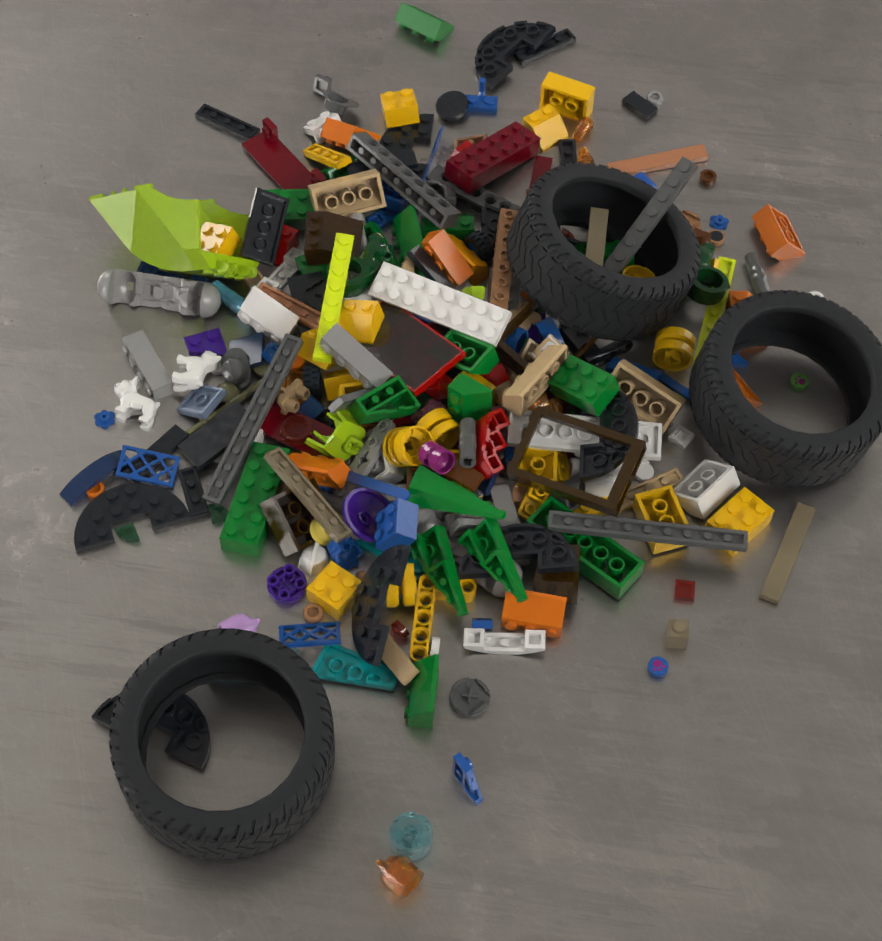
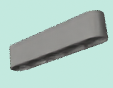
[489,482,530,566]

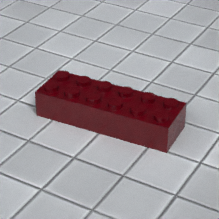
[444,121,541,194]

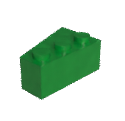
[348,375,421,425]

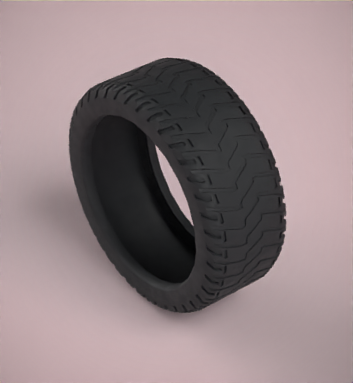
[506,162,701,341]
[689,290,882,488]
[109,628,335,860]

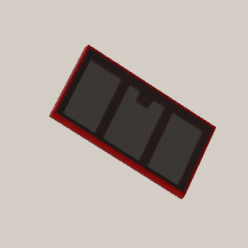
[360,301,466,397]

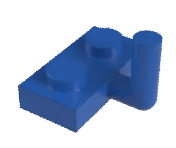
[465,78,498,113]

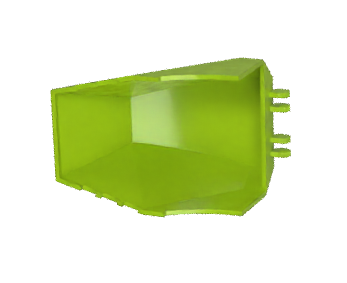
[89,183,259,280]

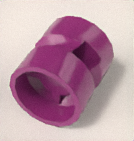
[418,441,455,474]

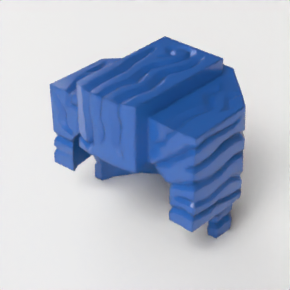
[327,536,363,571]

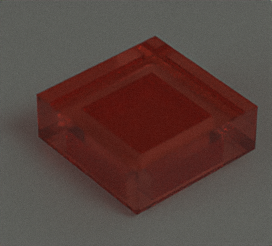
[674,579,696,602]

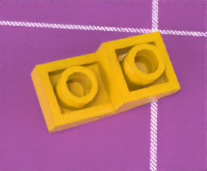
[516,487,549,521]

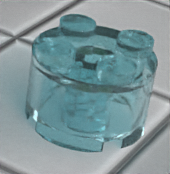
[389,812,433,863]

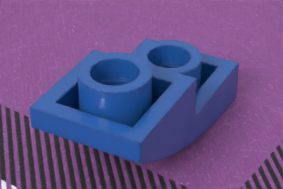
[535,316,565,344]

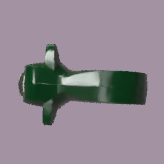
[326,233,395,298]
[687,242,730,306]

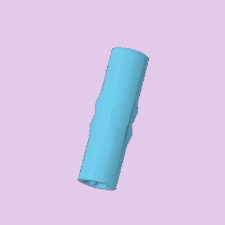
[212,280,245,313]

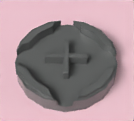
[449,678,490,718]

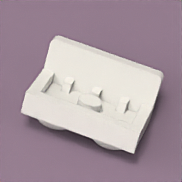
[302,111,342,144]

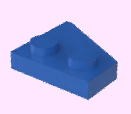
[452,752,483,805]

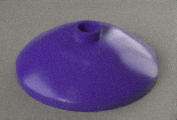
[342,487,390,543]

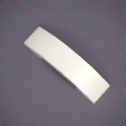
[256,247,304,291]
[463,628,546,655]

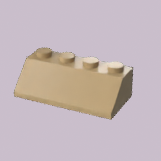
[308,169,387,217]
[502,344,568,418]
[611,359,687,435]

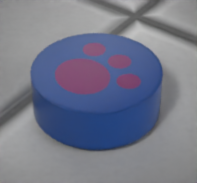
[647,657,669,678]

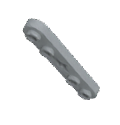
[334,418,396,499]

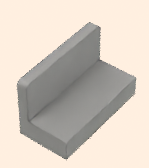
[444,514,483,536]

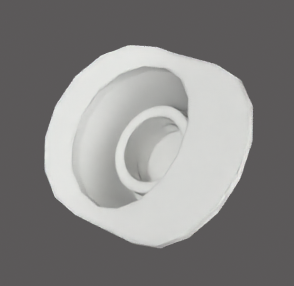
[297,542,331,587]

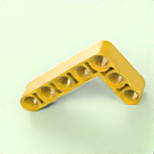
[409,574,477,664]

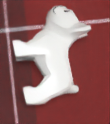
[172,351,222,392]
[114,376,160,432]

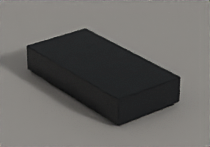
[622,91,658,120]

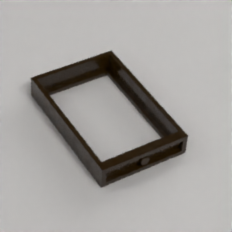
[495,301,599,398]
[506,405,647,517]

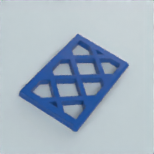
[115,445,181,488]
[278,621,341,648]

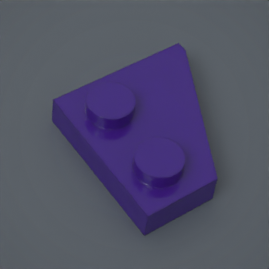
[184,328,227,356]

